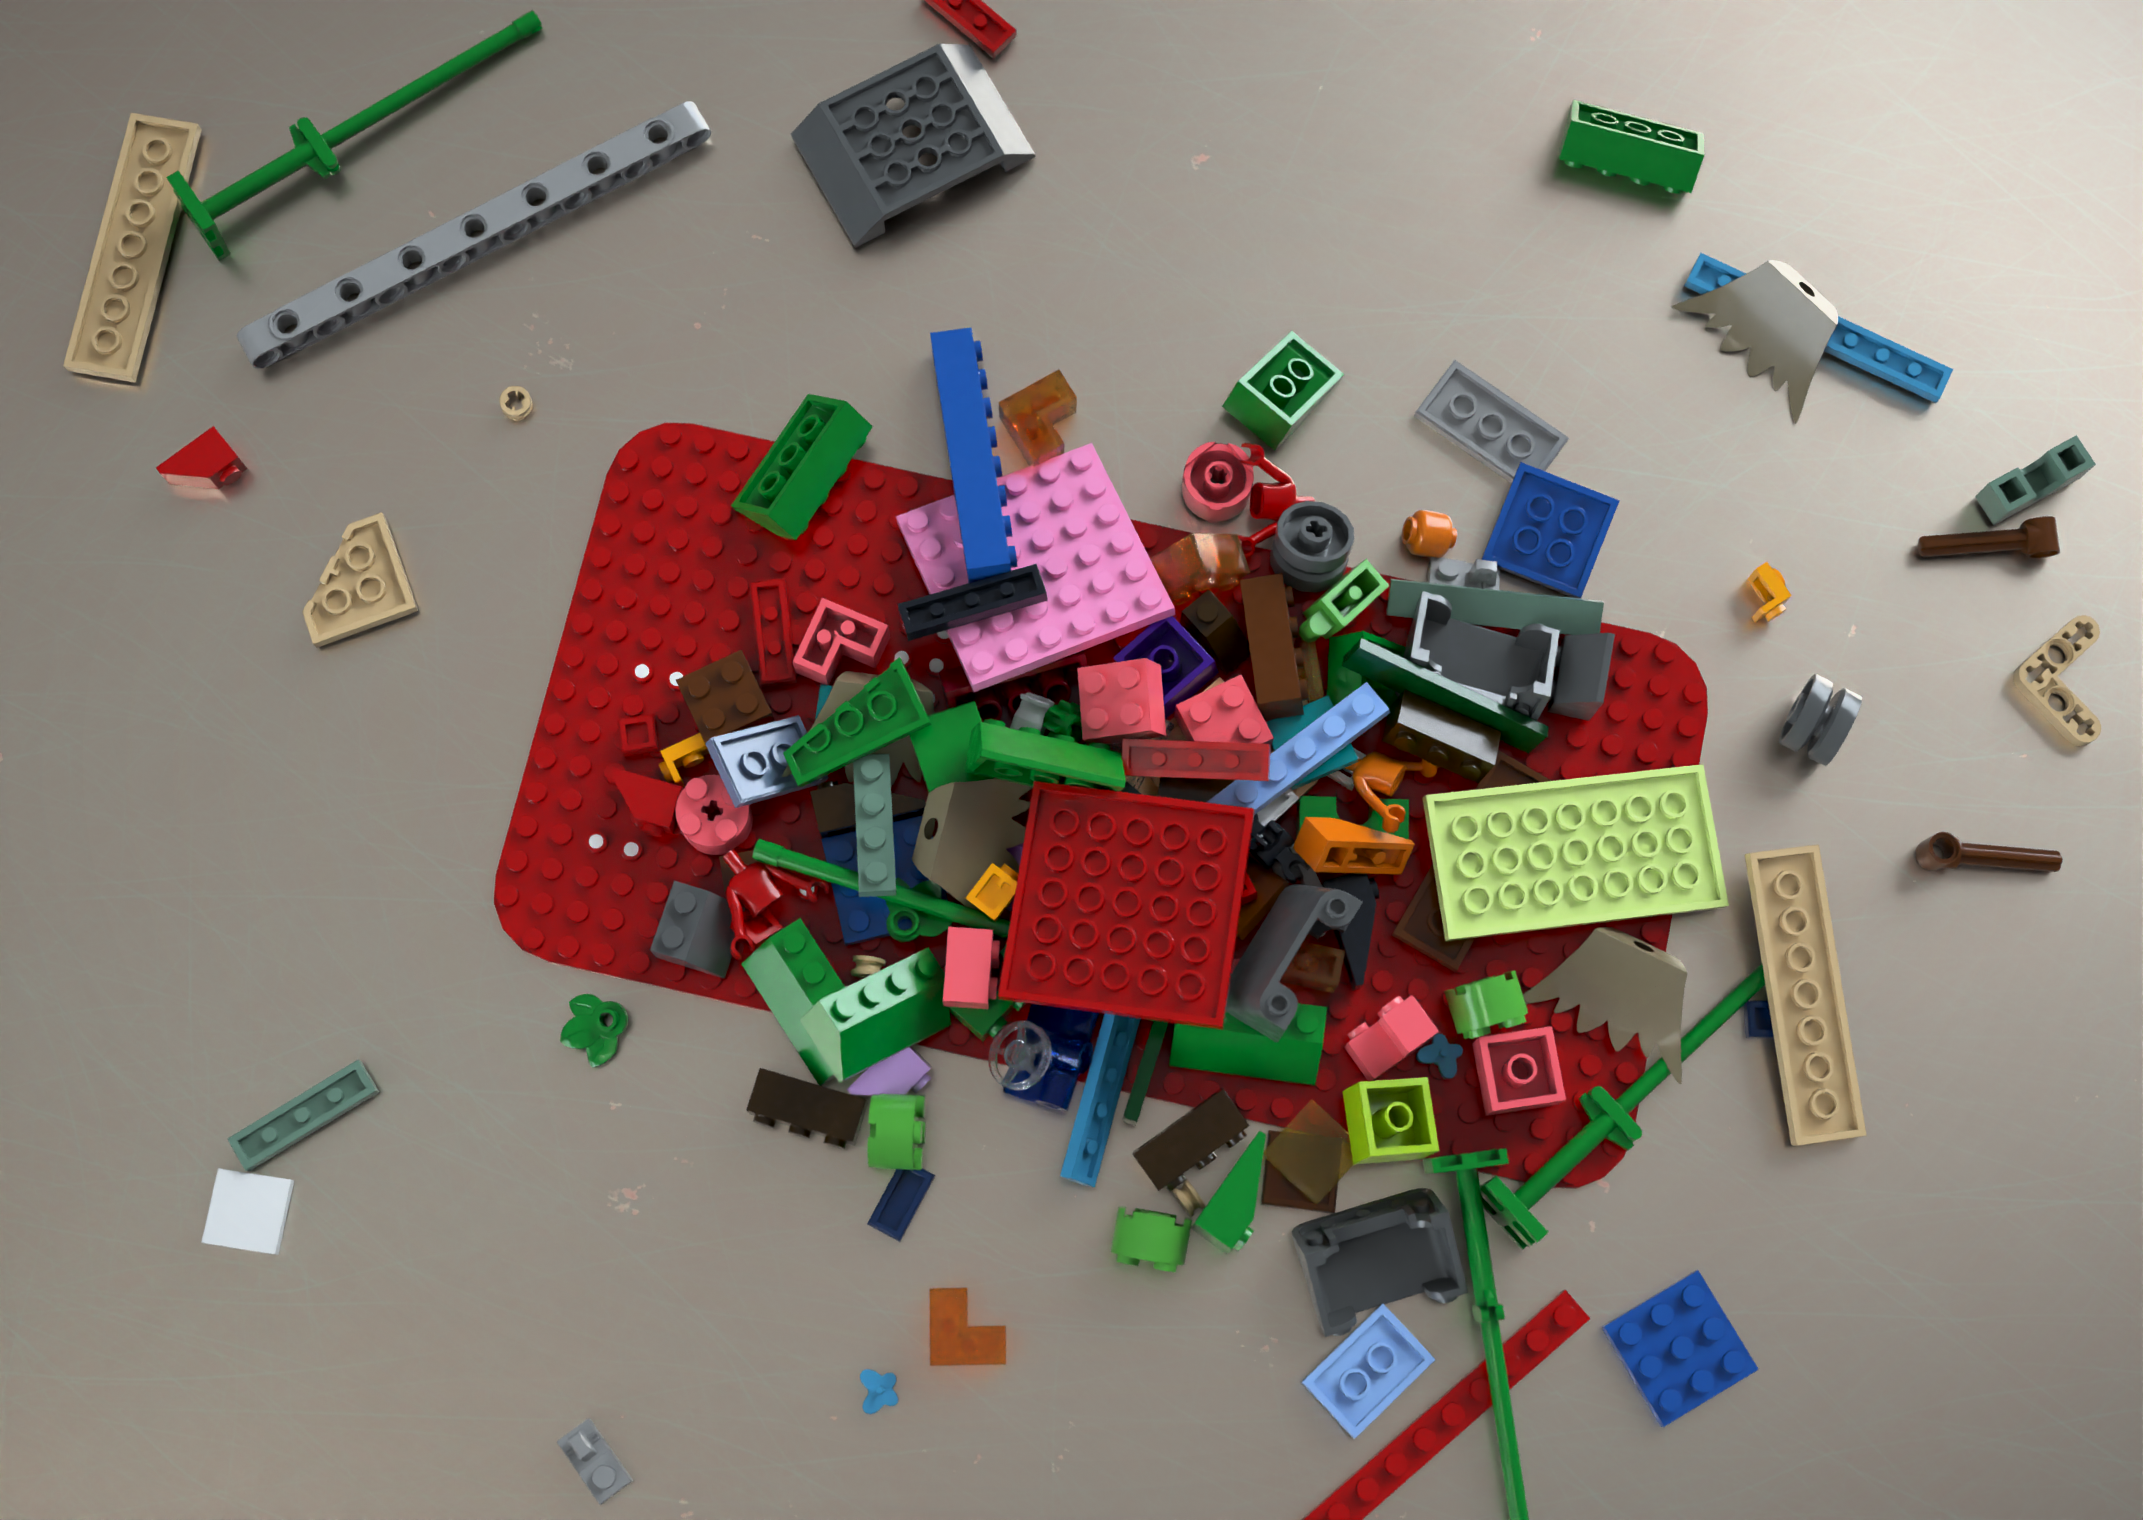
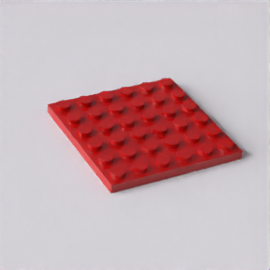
[998,781,1255,1030]

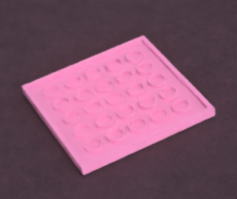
[896,443,1175,692]

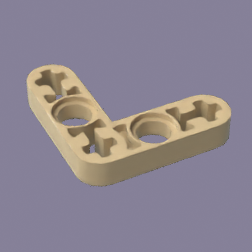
[2013,615,2101,746]

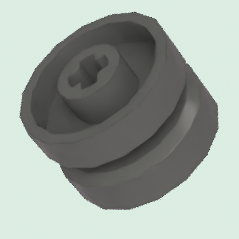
[1270,501,1354,593]
[1779,674,1862,766]

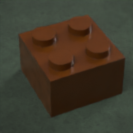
[676,650,775,743]

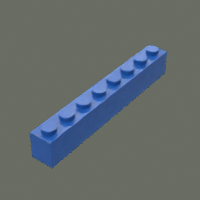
[930,327,1017,583]

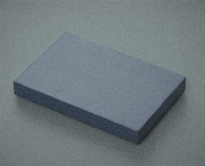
[705,715,829,808]

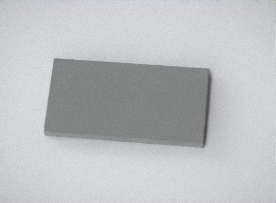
[1414,360,1569,483]

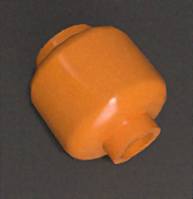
[1402,510,1457,558]

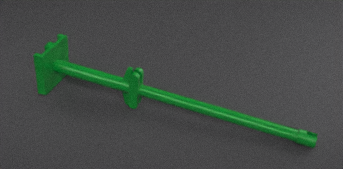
[166,10,542,261]
[752,839,1154,1021]
[1480,963,1765,1250]
[1423,1148,1529,1520]

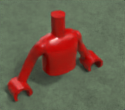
[1231,443,1315,558]
[723,849,829,960]

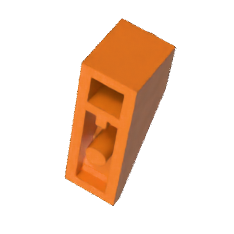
[1293,817,1414,875]

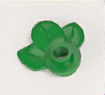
[885,877,953,942]
[560,994,628,1067]

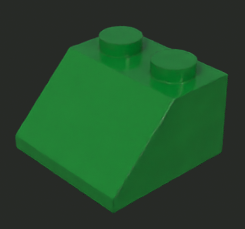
[1326,631,1405,708]

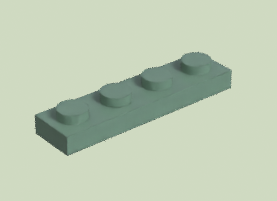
[853,754,896,897]
[227,1060,379,1172]

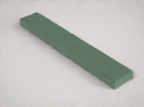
[1386,579,1604,635]

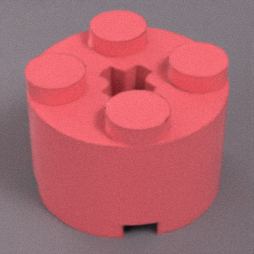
[1181,442,1254,523]
[675,775,753,855]

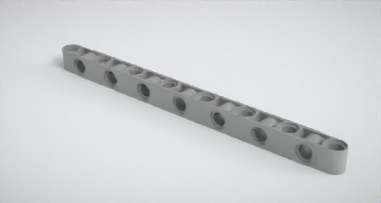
[237,102,711,369]

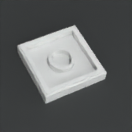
[201,1168,294,1255]

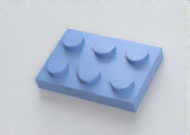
[1301,1304,1436,1439]

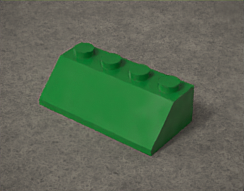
[1559,100,1705,194]
[731,394,873,540]
[964,719,1126,791]
[742,918,845,1086]
[800,948,951,1083]
[1169,1003,1327,1086]

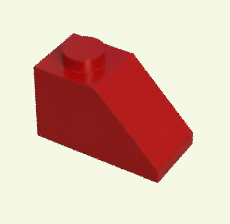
[156,426,248,489]
[610,767,683,837]

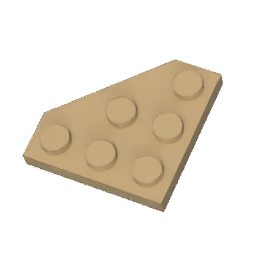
[302,512,418,648]

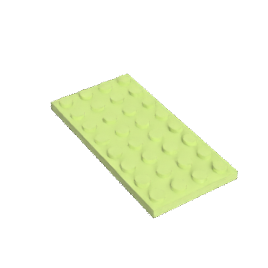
[1422,764,1729,941]

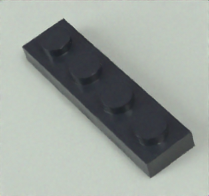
[897,564,1048,641]

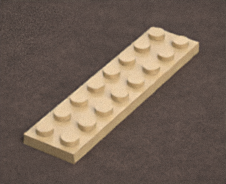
[63,113,201,382]
[1744,844,1867,1146]

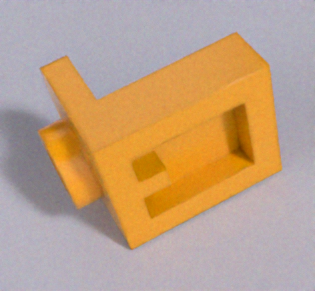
[659,733,709,788]
[965,863,1018,922]

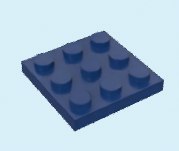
[1481,462,1620,598]
[821,815,948,946]
[1601,1270,1759,1427]

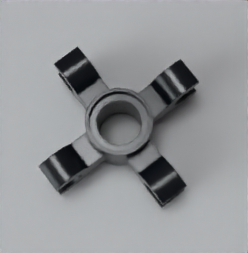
[1249,814,1310,884]

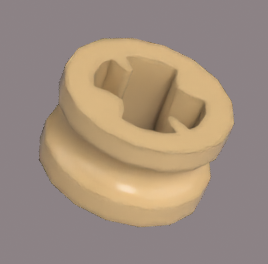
[499,386,532,420]
[851,955,886,978]
[1171,1179,1206,1218]

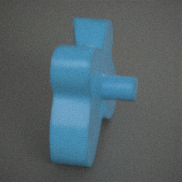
[1416,1034,1463,1080]
[860,1369,898,1414]

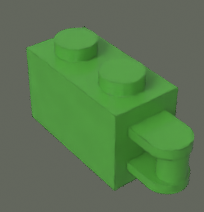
[1299,559,1389,642]

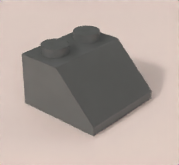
[1547,633,1615,721]
[650,881,747,979]

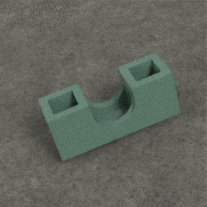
[1975,435,2096,525]

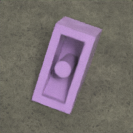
[847,1046,932,1095]

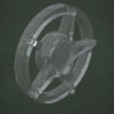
[988,1021,1051,1090]

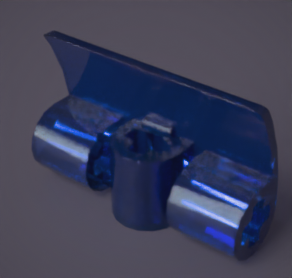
[1003,1004,1100,1112]

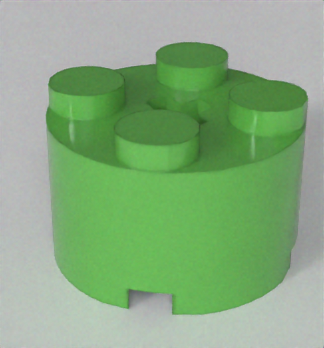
[1444,970,1528,1039]
[867,1094,926,1170]
[1111,1206,1192,1272]

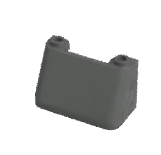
[1395,591,1560,721]
[1226,884,1363,1043]
[1292,1188,1468,1337]

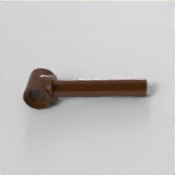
[1918,516,2060,558]
[1916,832,2063,872]

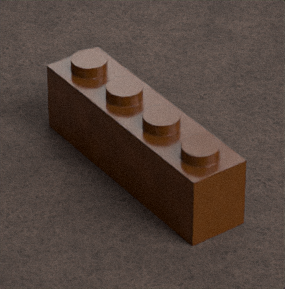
[1240,573,1309,720]

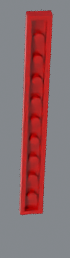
[1301,1289,1591,1520]

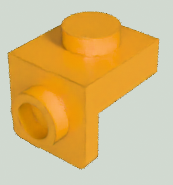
[1747,562,1792,623]

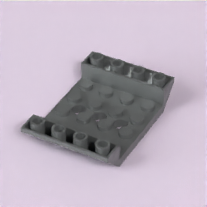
[791,43,1035,248]

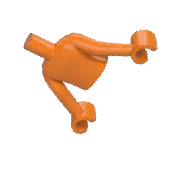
[1345,751,1440,833]

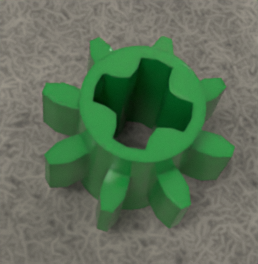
[1043,700,1082,742]

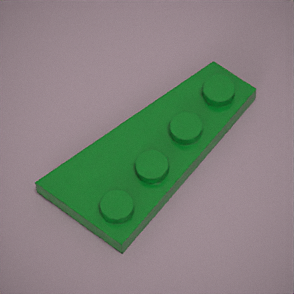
[783,657,932,787]

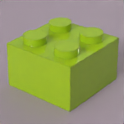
[1342,1077,1439,1165]

